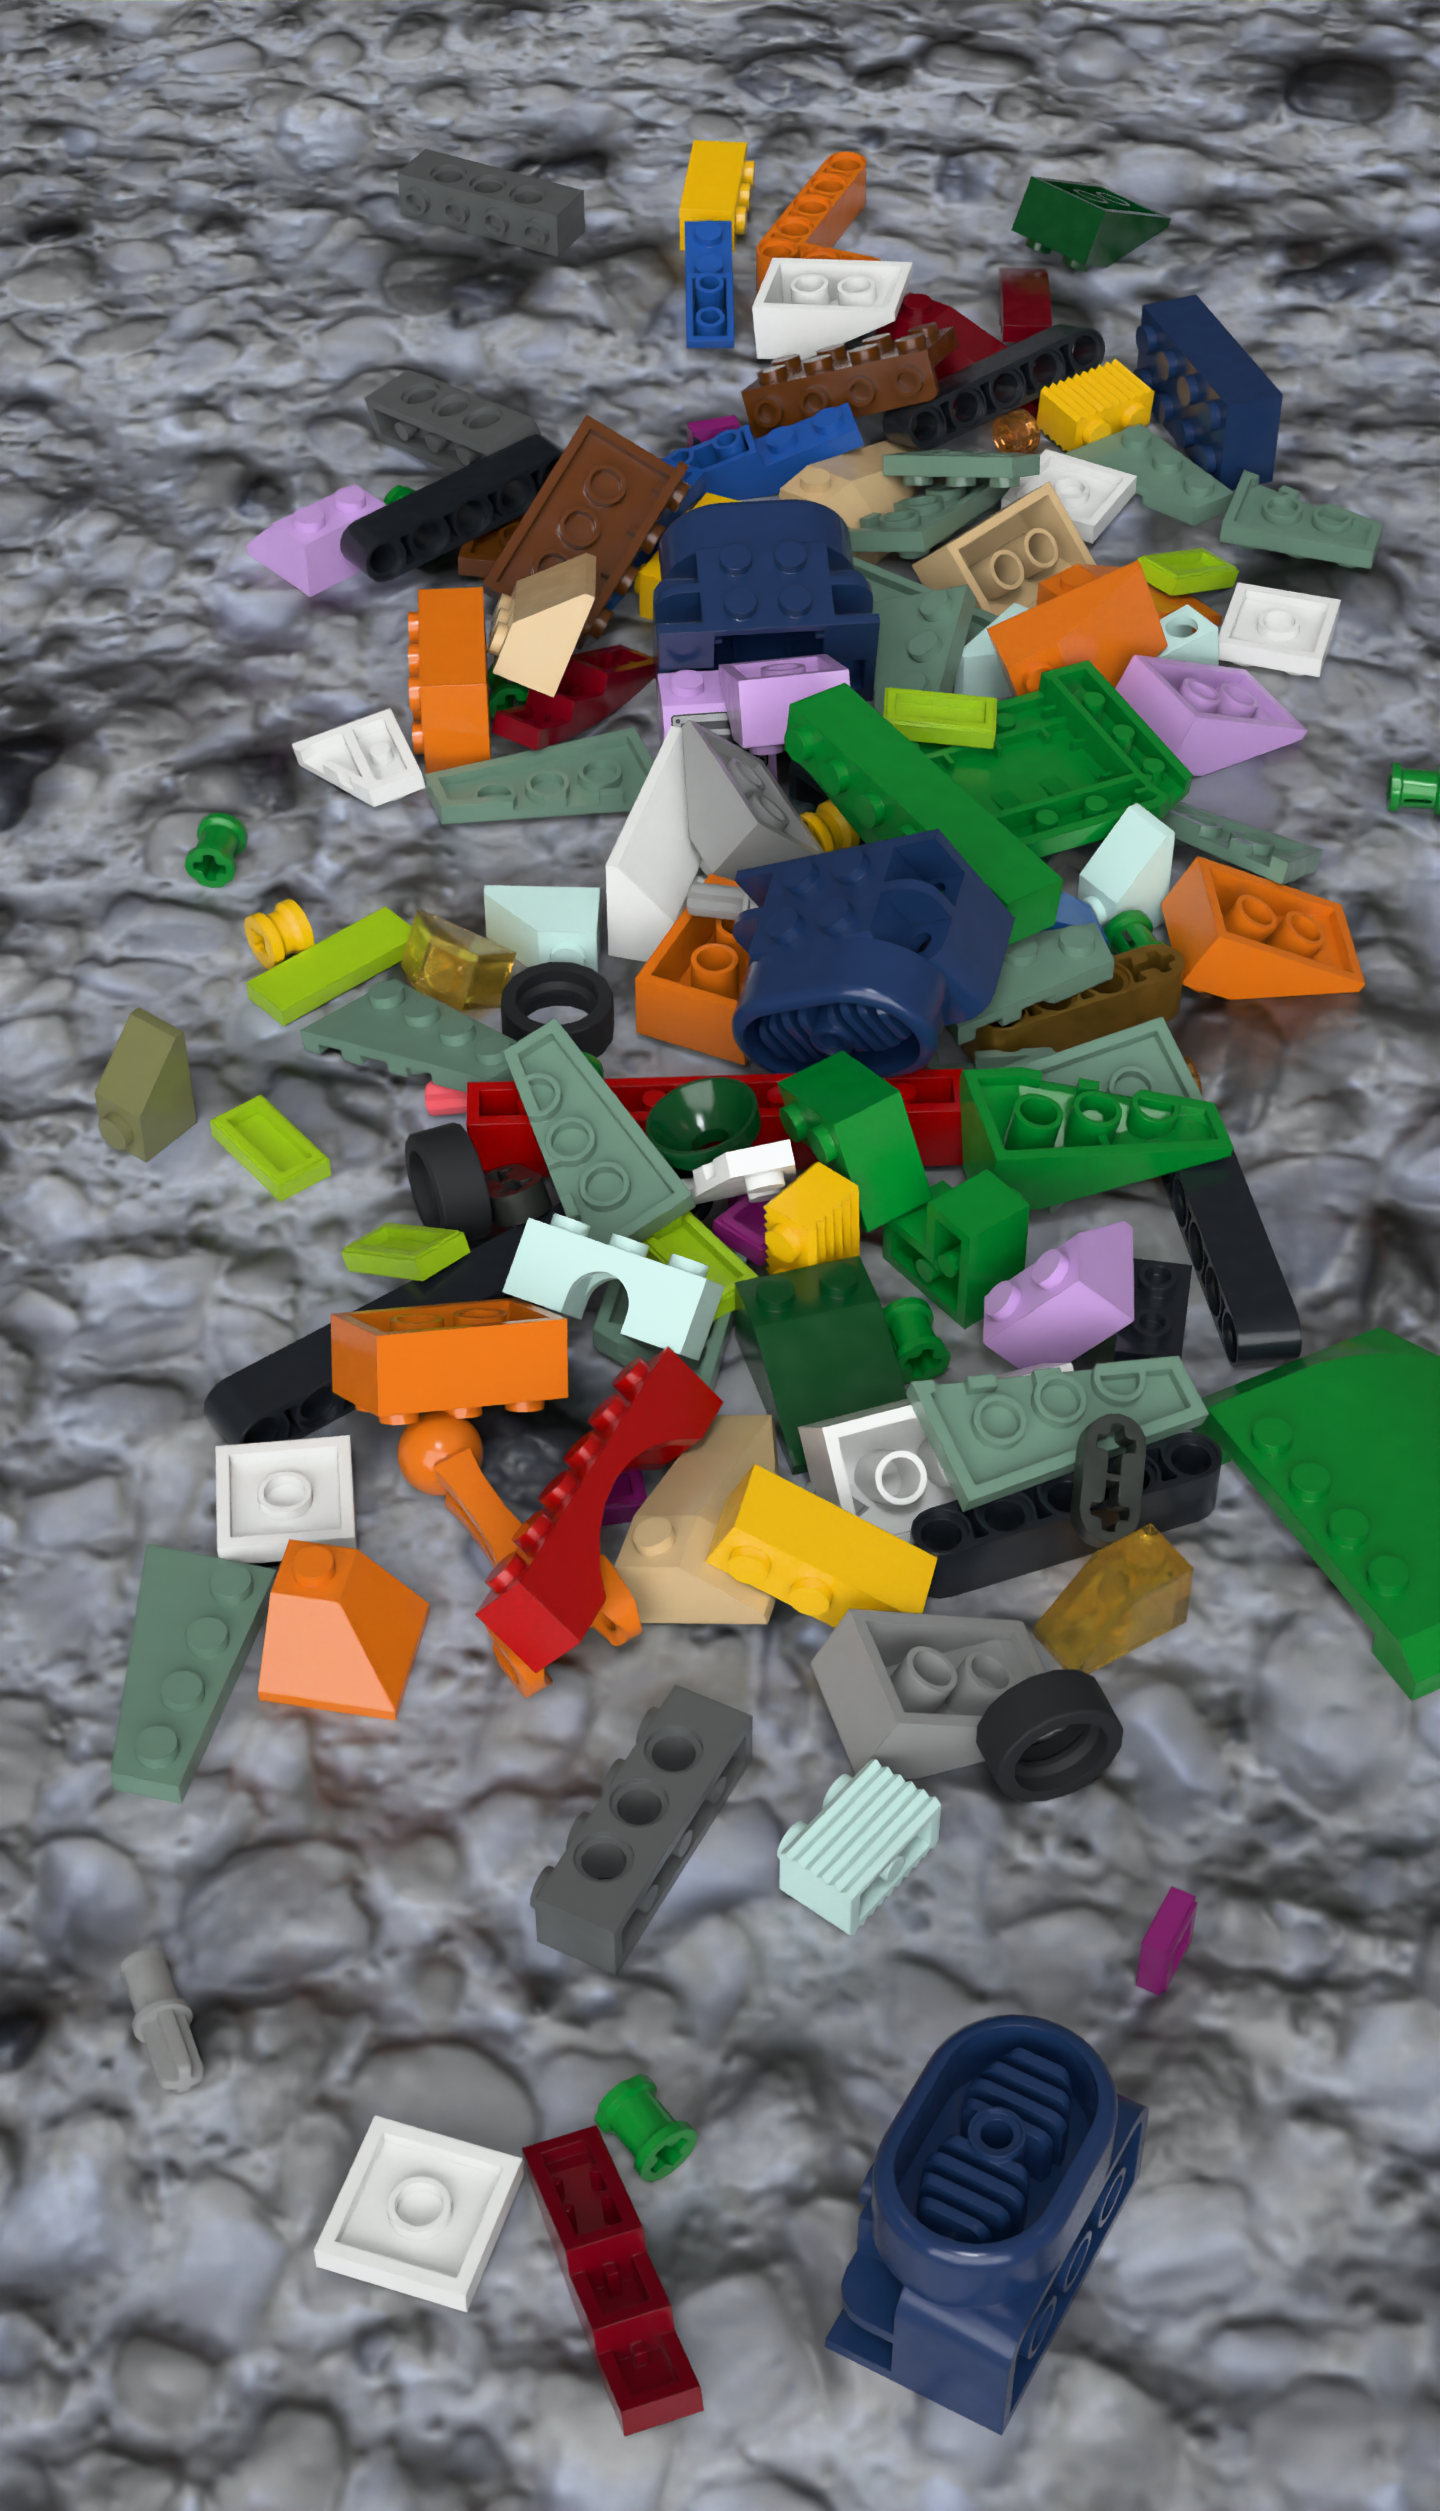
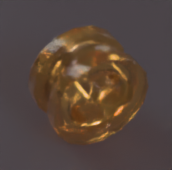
[992,408,1040,453]

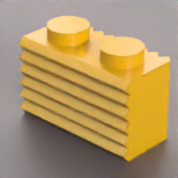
[1036,359,1155,452]
[763,1162,860,1275]

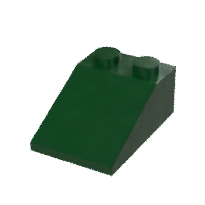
[1011,176,1171,272]
[735,1256,908,1475]

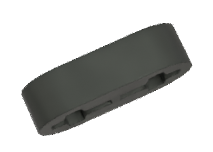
[484,1164,553,1227]
[1070,1414,1147,1548]

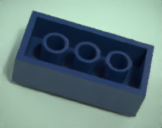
[1133,295,1283,490]

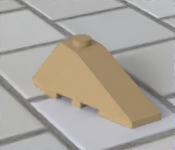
[779,439,920,565]
[614,1415,779,1624]

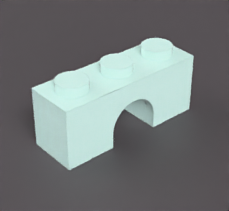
[502,1213,725,1361]

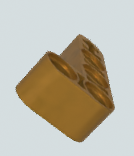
[945,944,1185,1062]

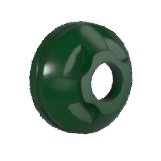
[645,1077,761,1172]

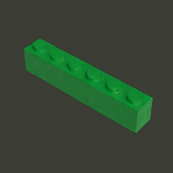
[784,683,1064,945]

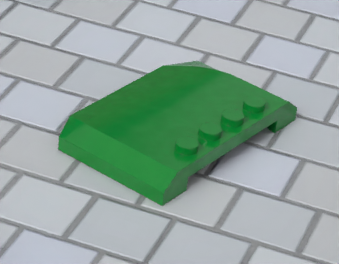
[809,660,1193,858]
[1190,1327,1440,1701]

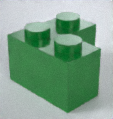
[777,1050,933,1233]
[882,1169,1030,1329]

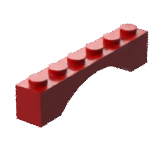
[475,1346,723,1673]

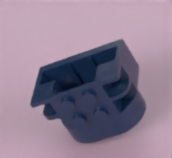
[653,499,880,701]
[731,829,1015,1078]
[825,2014,1149,2436]

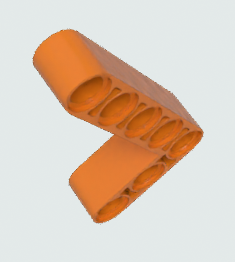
[756,151,881,294]

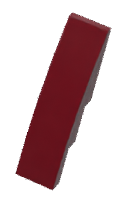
[999,268,1052,343]
[491,644,655,751]
[522,2125,704,2436]

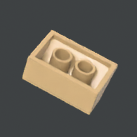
[911,481,1097,616]
[487,553,596,698]

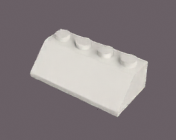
[605,726,708,962]
[798,1363,1074,1543]

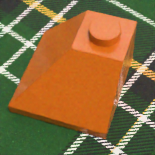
[258,1539,430,1721]

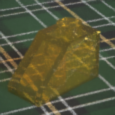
[400,910,517,1011]
[1033,1523,1194,1674]

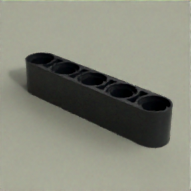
[883,324,1105,450]
[340,434,564,582]
[1161,1149,1302,1367]
[910,1432,1223,1599]

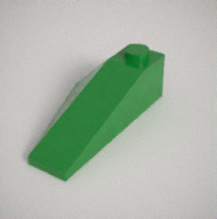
[960,1067,1234,1210]

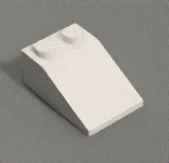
[752,257,913,360]

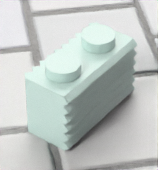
[777,1759,941,1935]

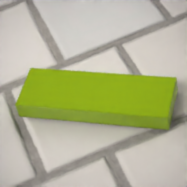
[246,906,422,1027]

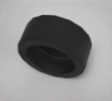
[501,962,614,1058]
[405,1122,492,1243]
[976,1669,1124,1802]

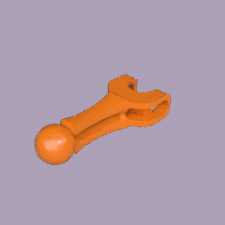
[397,1411,643,1698]

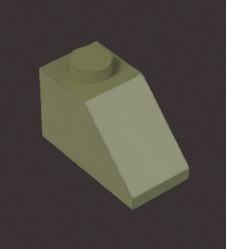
[94,1007,197,1163]

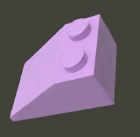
[1115,655,1308,776]

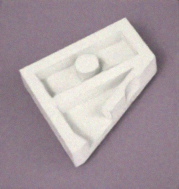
[292,708,426,807]
[681,1139,797,1205]

